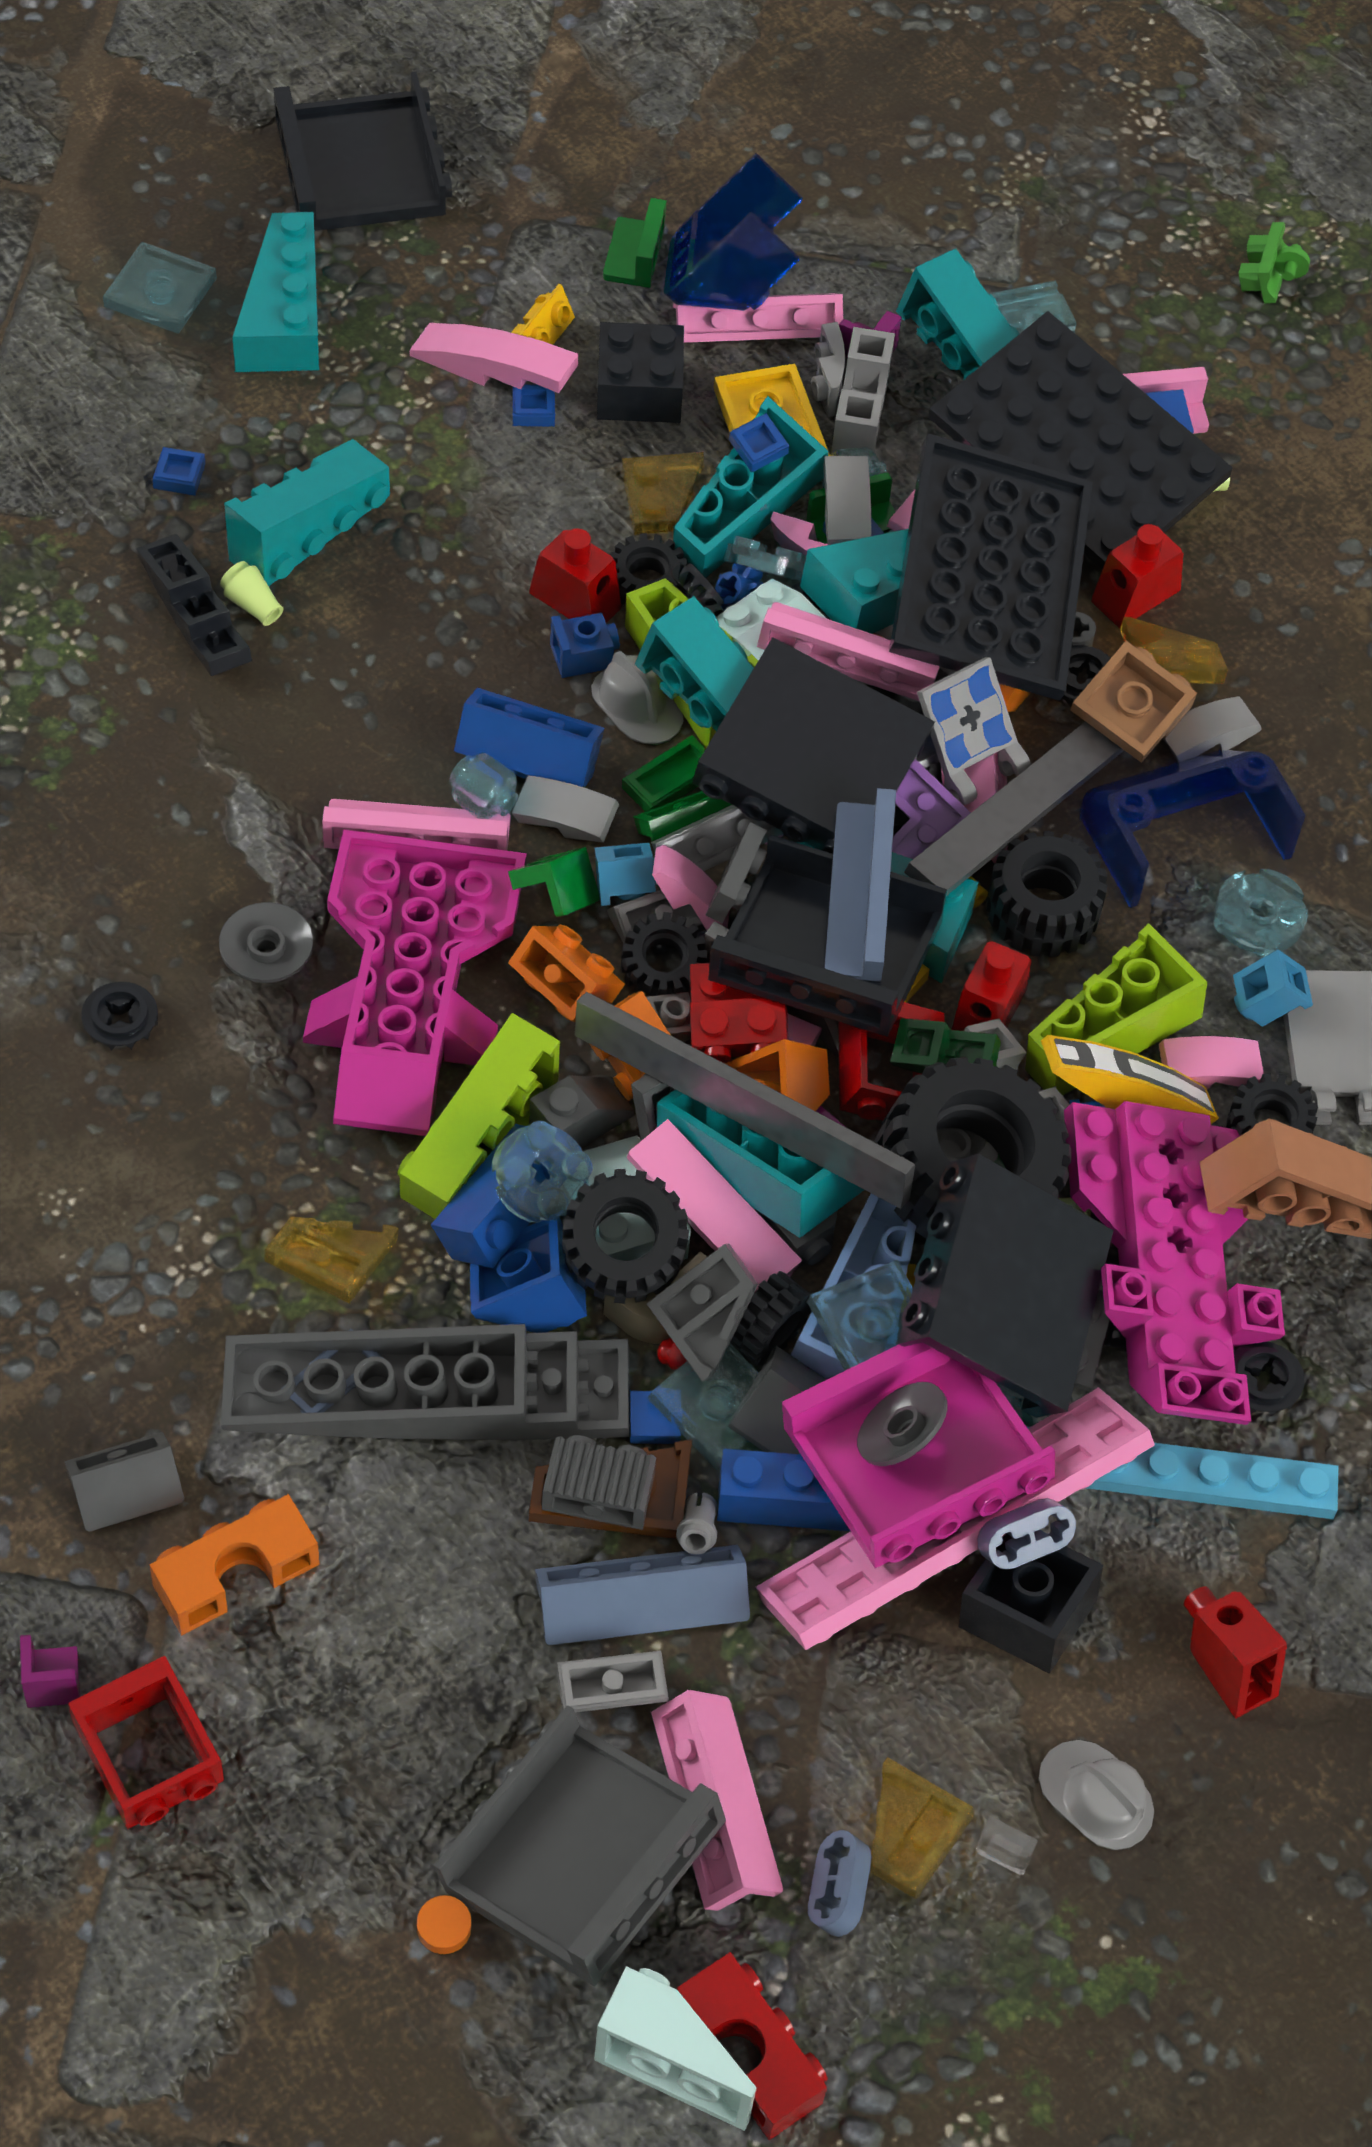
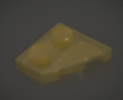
[622,452,704,535]
[1120,617,1228,684]
[265,1217,399,1304]
[870,1757,974,1899]

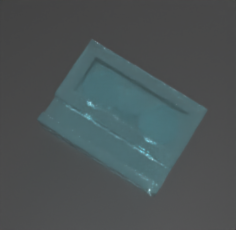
[990,280,1077,334]

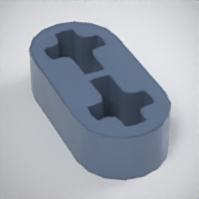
[977,1498,1076,1569]
[808,1830,871,1937]

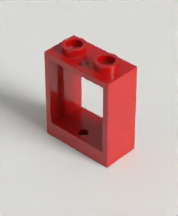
[839,1002,945,1121]
[68,1656,224,1829]

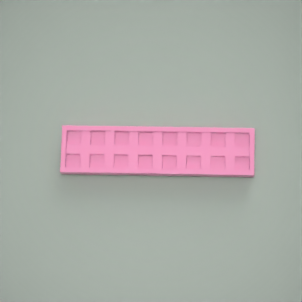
[756,1387,1155,1650]

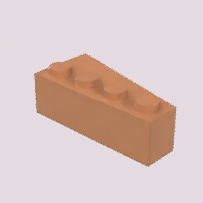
[1200,1118,1372,1239]

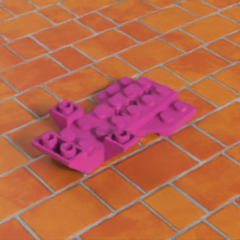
[303,830,527,1136]
[1064,1101,1285,1425]

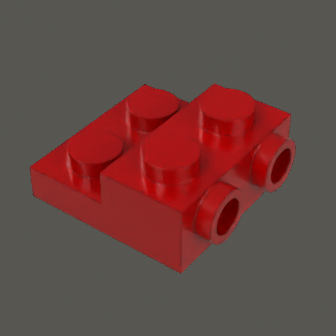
[690,963,789,1063]

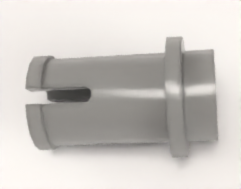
[676,1493,718,1555]

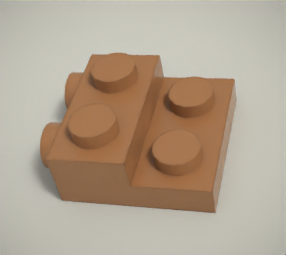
[1070,641,1197,763]

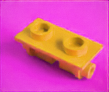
[511,284,575,345]

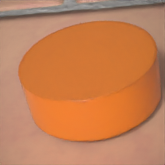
[417,1895,471,1954]

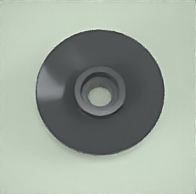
[219,902,313,983]
[857,1382,948,1466]

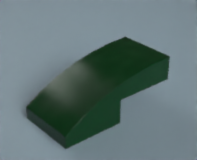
[890,1018,1001,1074]

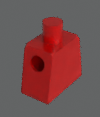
[1091,524,1183,629]
[529,528,621,623]
[952,941,1031,1031]
[1183,1586,1287,1719]

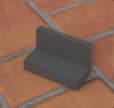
[64,1432,184,1532]

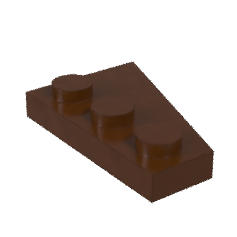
[529,1439,692,1539]

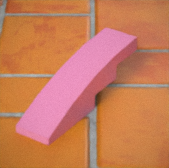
[410,323,579,393]

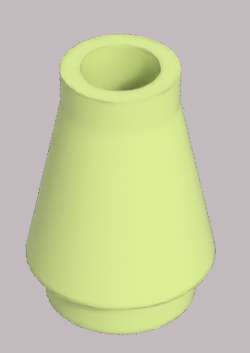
[220,561,284,626]

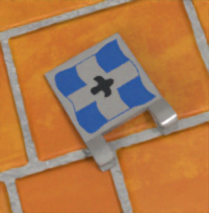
[917,657,1031,805]

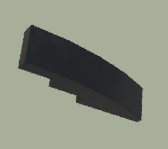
[136,534,252,676]

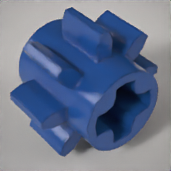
[715,563,764,611]

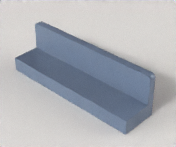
[824,788,896,982]
[535,1545,750,1645]

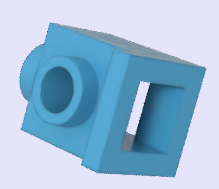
[594,843,658,906]
[1233,949,1313,1027]

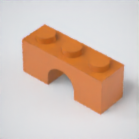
[149,1494,320,1636]

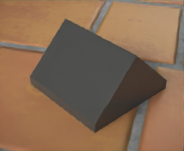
[727,1346,826,1454]

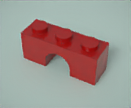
[676,1952,828,2140]

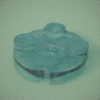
[723,536,806,581]
[1214,869,1308,958]
[492,1121,593,1223]

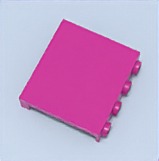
[782,1343,1055,1568]

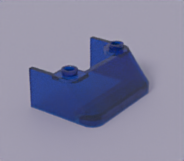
[664,153,803,311]
[1080,750,1306,908]

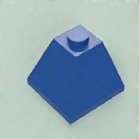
[470,1214,587,1333]

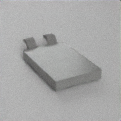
[1283,970,1372,1125]

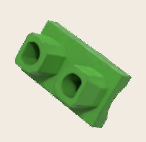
[1239,222,1310,303]

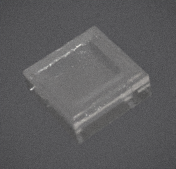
[976,1816,1038,1875]

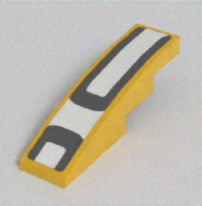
[1041,1035,1219,1124]

